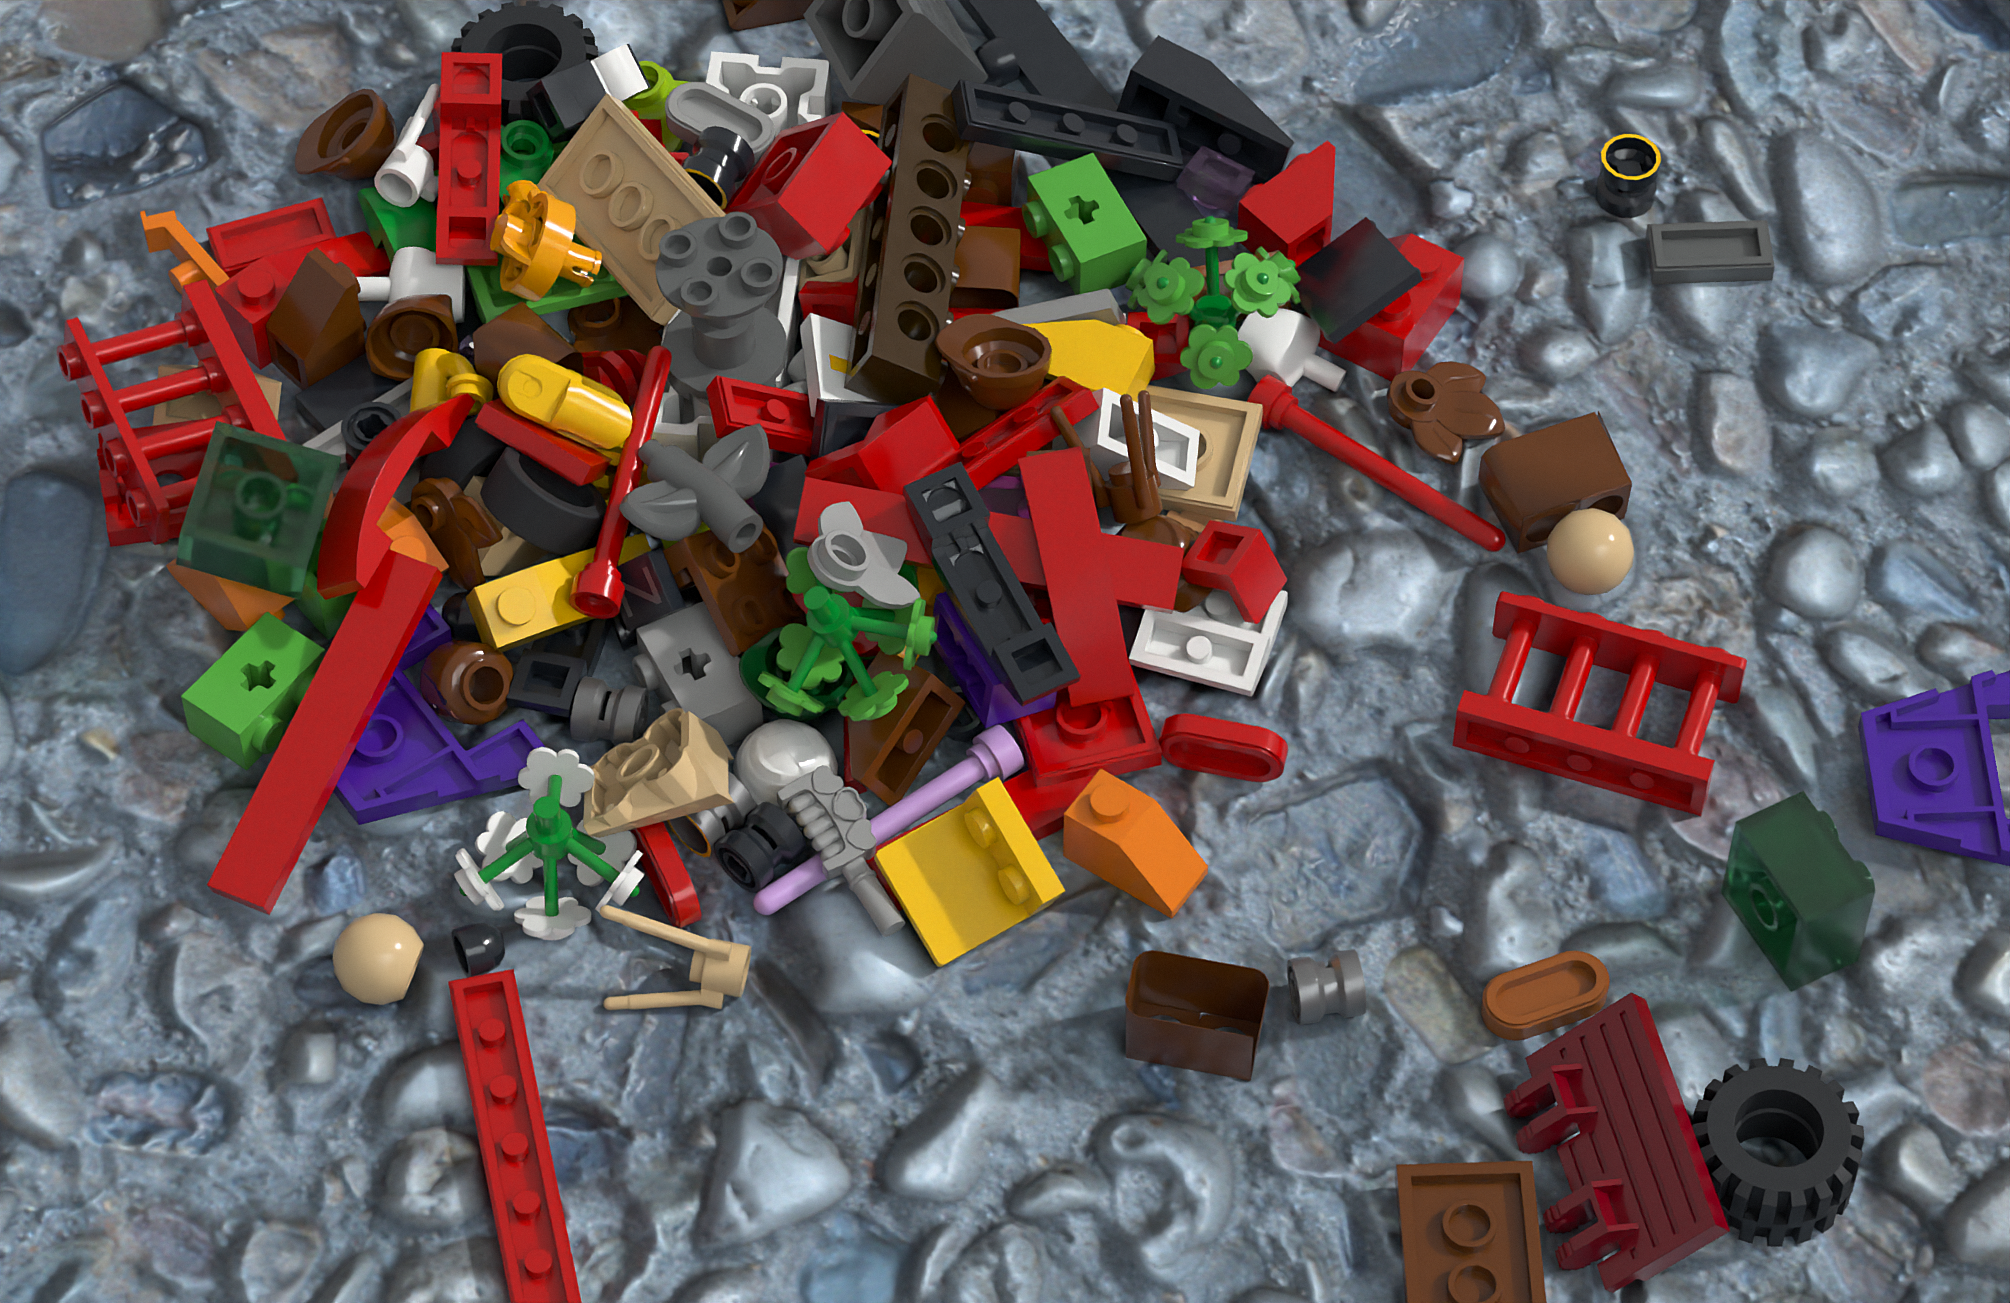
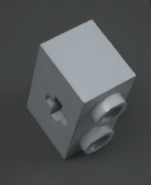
[632,601,763,746]

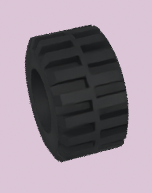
[451,1,599,152]
[1691,1058,1865,1247]

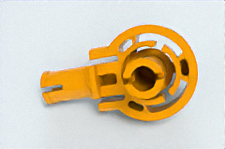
[490,180,602,302]

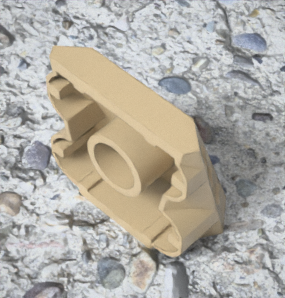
[583,708,734,838]

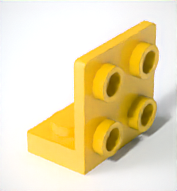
[874,777,1065,967]

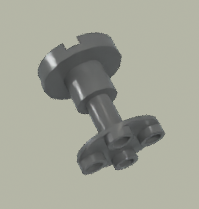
[655,212,788,408]

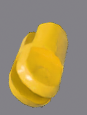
[497,354,633,449]

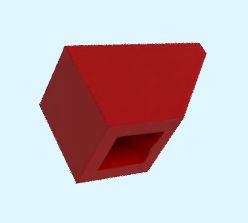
[1237,140,1336,268]

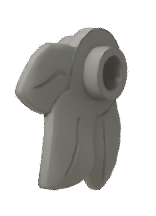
[807,502,920,609]

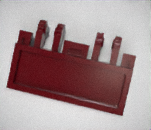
[1503,992,1730,1293]

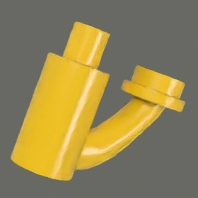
[409,348,493,415]

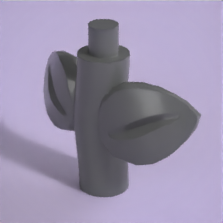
[619,423,770,553]

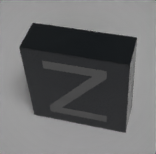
[617,547,686,632]

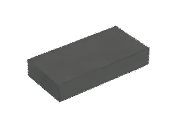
[1645,220,1775,284]

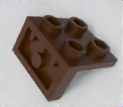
[663,514,808,657]

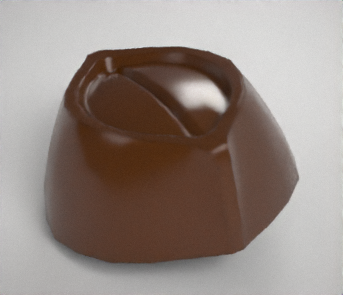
[365,294,458,381]

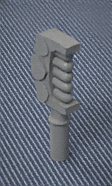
[777,765,905,937]

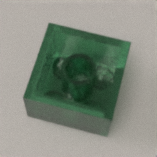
[176,421,341,600]
[1721,791,1876,992]

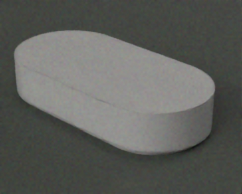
[665,82,775,167]

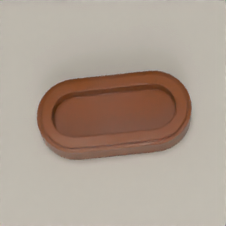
[1481,951,1610,1041]

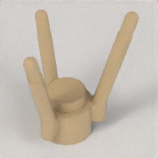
[600,905,751,1010]

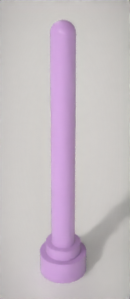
[753,724,1024,915]

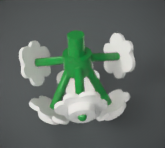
[454,747,645,940]

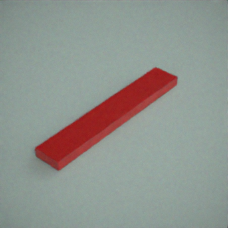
[793,477,1185,614]
[207,549,443,915]
[448,969,582,1303]

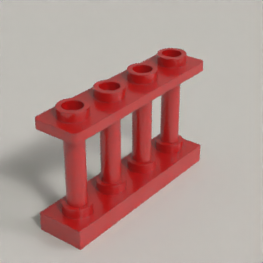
[57,279,301,545]
[1452,591,1747,816]

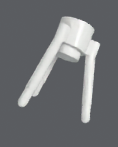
[374,84,441,207]

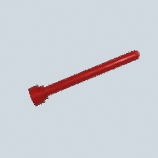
[569,346,672,619]
[1247,374,1506,552]

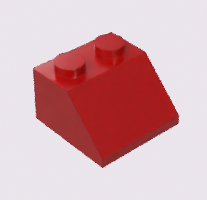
[722,112,893,260]
[1304,233,1465,382]

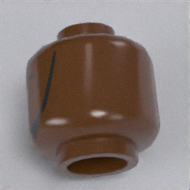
[420,640,514,725]

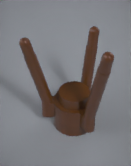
[1050,390,1163,524]

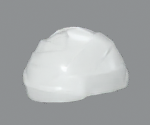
[733,719,838,817]

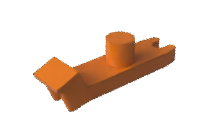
[140,210,230,296]

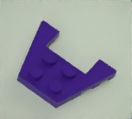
[288,602,546,825]
[1858,670,2010,866]

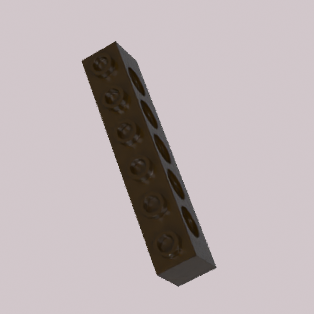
[844,73,975,404]

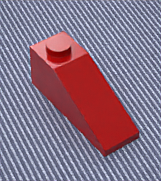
[214,231,391,370]

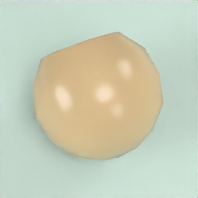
[1547,508,1634,595]
[333,913,424,1005]

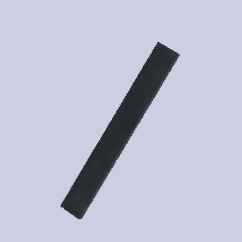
[958,0,1235,268]

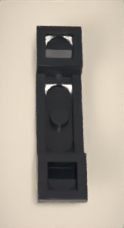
[903,462,1081,707]
[506,521,636,717]

